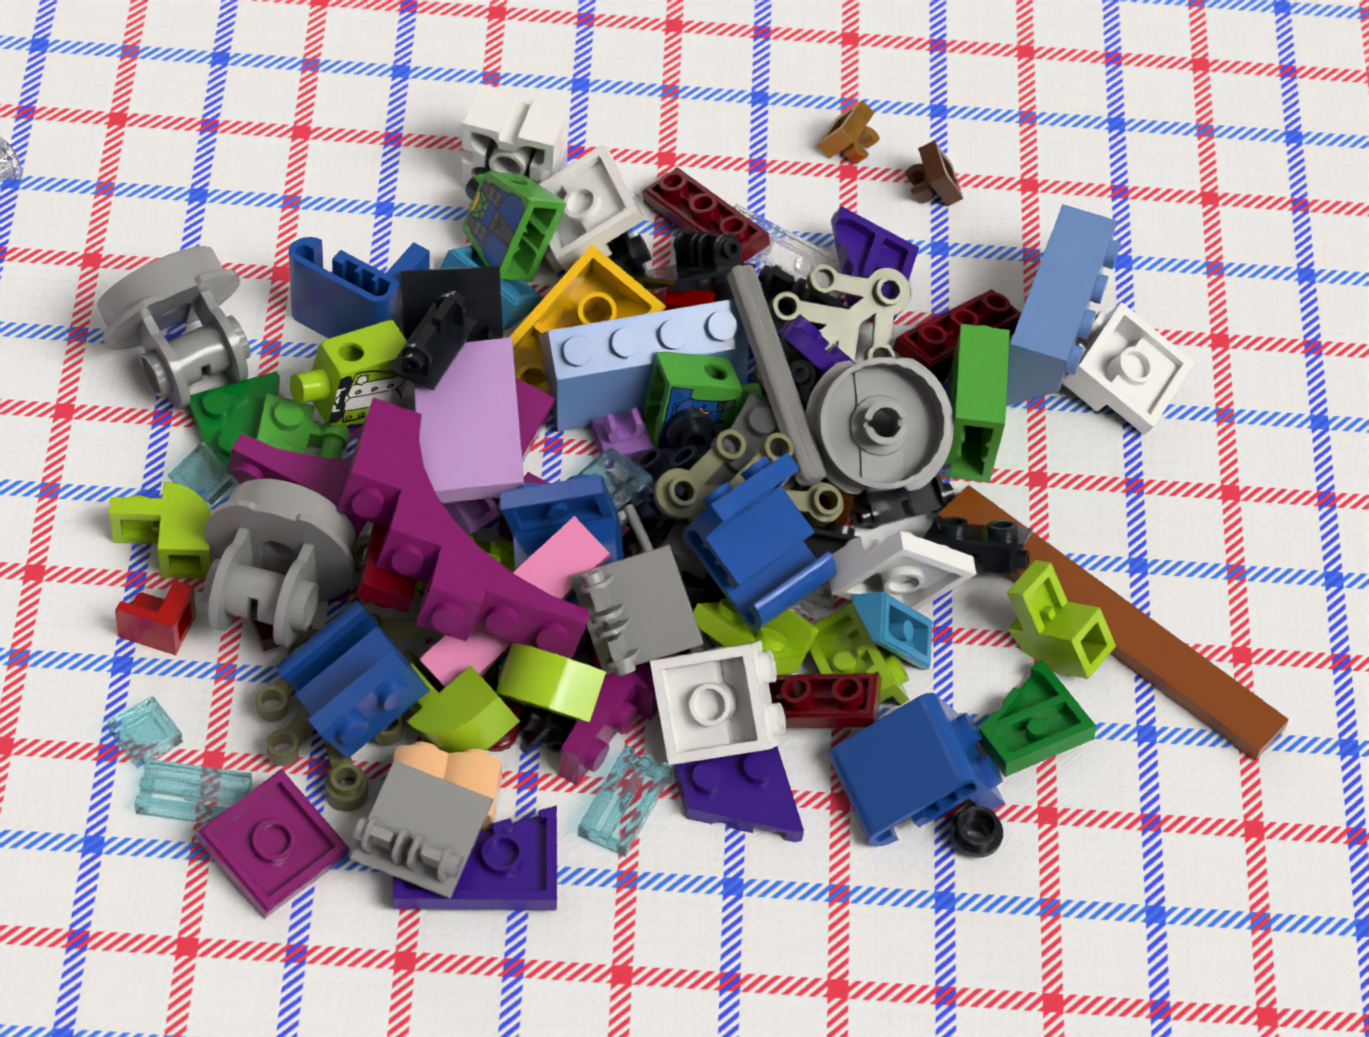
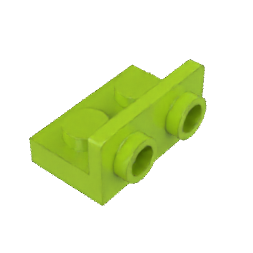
[693,598,818,675]
[809,602,910,705]

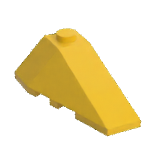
[509,245,666,394]

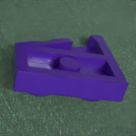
[831,205,919,321]
[674,746,804,842]

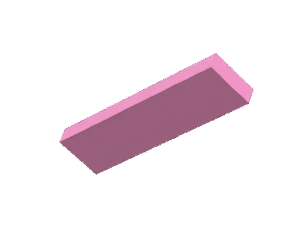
[419,516,611,687]

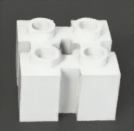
[461,83,570,188]

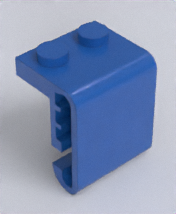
[288,237,430,339]
[684,452,837,631]
[499,474,624,628]
[275,599,430,759]
[828,693,1005,846]

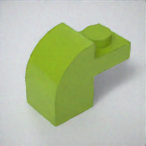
[109,482,214,579]
[1006,560,1116,679]
[496,642,606,722]
[407,663,520,753]

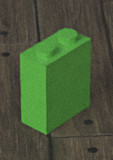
[941,324,1010,483]

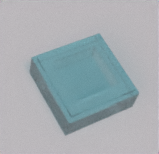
[168,440,237,508]
[108,696,183,769]

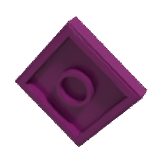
[195,769,350,919]

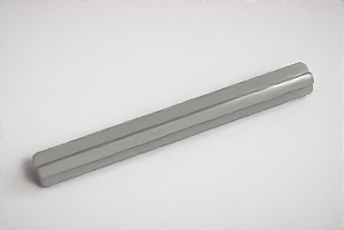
[727,264,826,487]

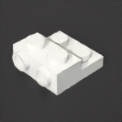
[539,144,645,272]
[1062,302,1195,435]
[829,531,976,611]
[650,641,786,765]

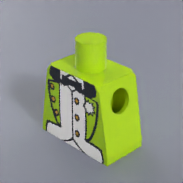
[290,320,407,426]

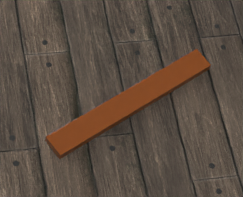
[936,485,1289,760]

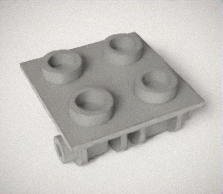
[570,544,704,676]
[350,760,494,899]

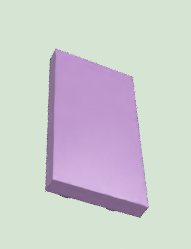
[414,337,524,504]

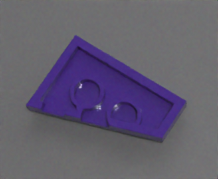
[393,805,557,911]

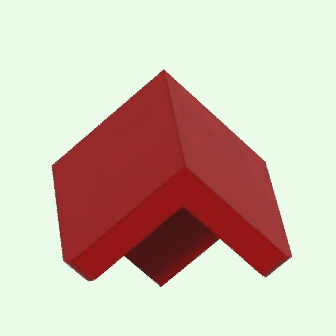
[115,580,197,656]

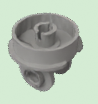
[97,246,251,409]
[805,357,954,495]
[203,479,356,647]

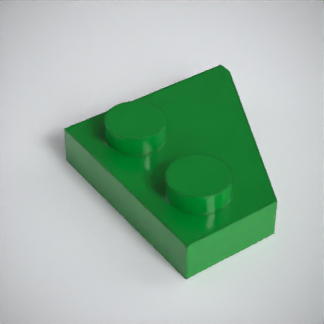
[187,371,280,483]
[978,659,1096,777]

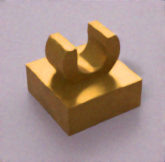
[816,100,880,164]

